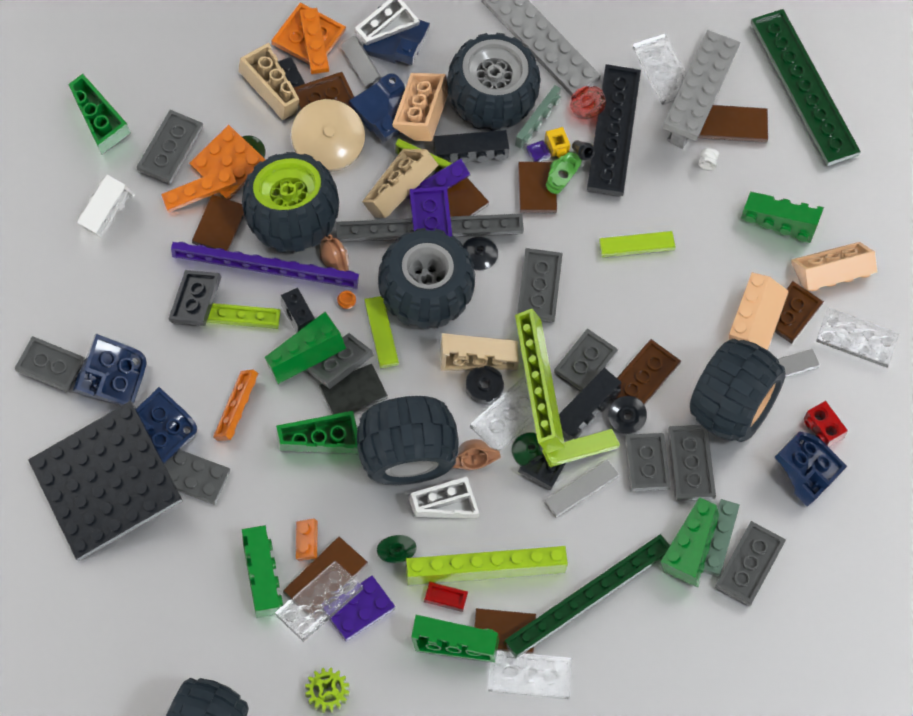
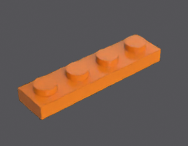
[299,8,329,74]
[161,166,238,213]
[213,369,259,441]

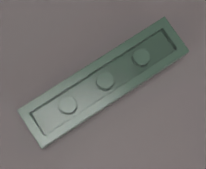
[515,85,561,149]
[703,499,740,577]

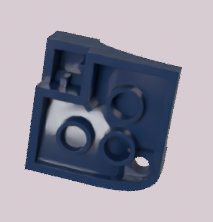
[363,6,430,65]
[348,73,405,143]
[73,334,147,406]
[136,387,197,464]
[774,431,847,507]

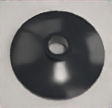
[463,236,498,270]
[608,396,647,434]

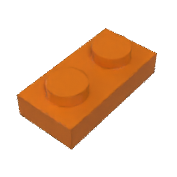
[296,518,318,561]

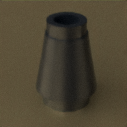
[572,140,595,160]

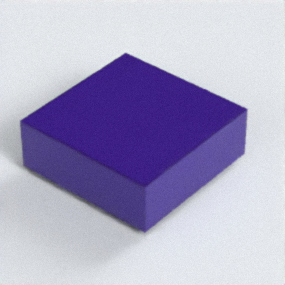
[526,140,551,162]

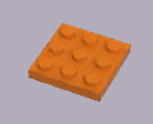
[271,2,346,64]
[189,125,266,200]

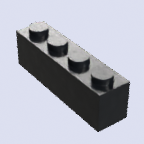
[433,130,510,163]
[559,367,622,441]

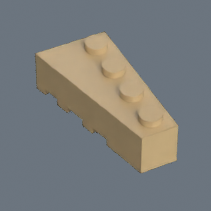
[238,43,299,120]
[362,149,438,218]
[440,333,519,371]

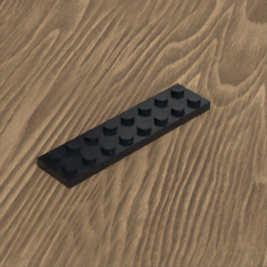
[587,64,641,196]

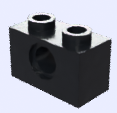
[281,288,315,333]

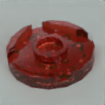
[570,86,606,119]

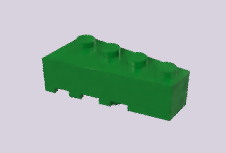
[68,74,131,155]
[741,191,824,243]
[264,312,346,384]
[276,411,358,454]
[661,497,719,587]
[242,525,283,618]
[411,615,499,662]

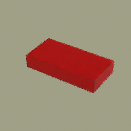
[424,582,468,612]

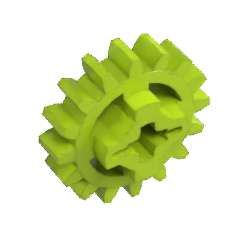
[305,668,350,713]

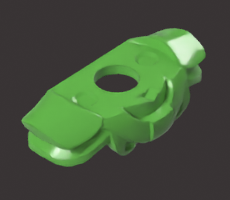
[546,152,582,194]

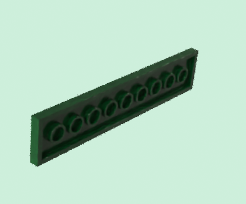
[750,9,861,166]

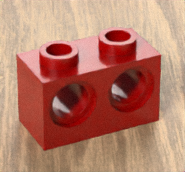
[804,401,848,447]

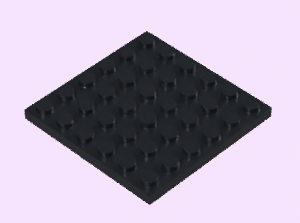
[28,401,183,561]

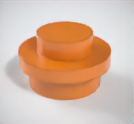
[337,290,356,309]

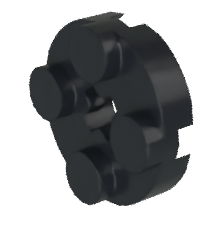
[466,366,504,405]

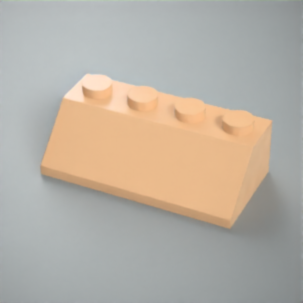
[392,73,448,141]
[791,242,877,291]
[729,272,789,350]

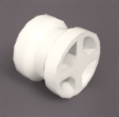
[698,148,719,170]

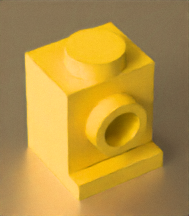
[544,127,570,158]

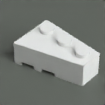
[355,0,420,45]
[77,175,135,237]
[409,477,479,519]

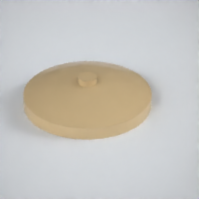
[291,99,365,172]

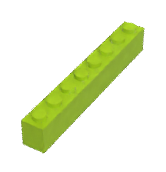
[515,309,565,453]
[405,546,568,586]

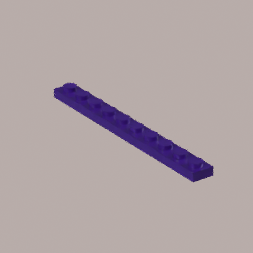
[171,242,359,289]

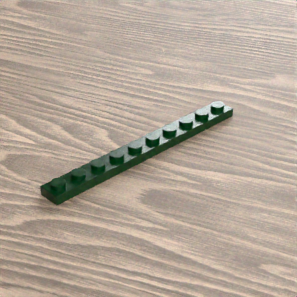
[504,534,670,658]

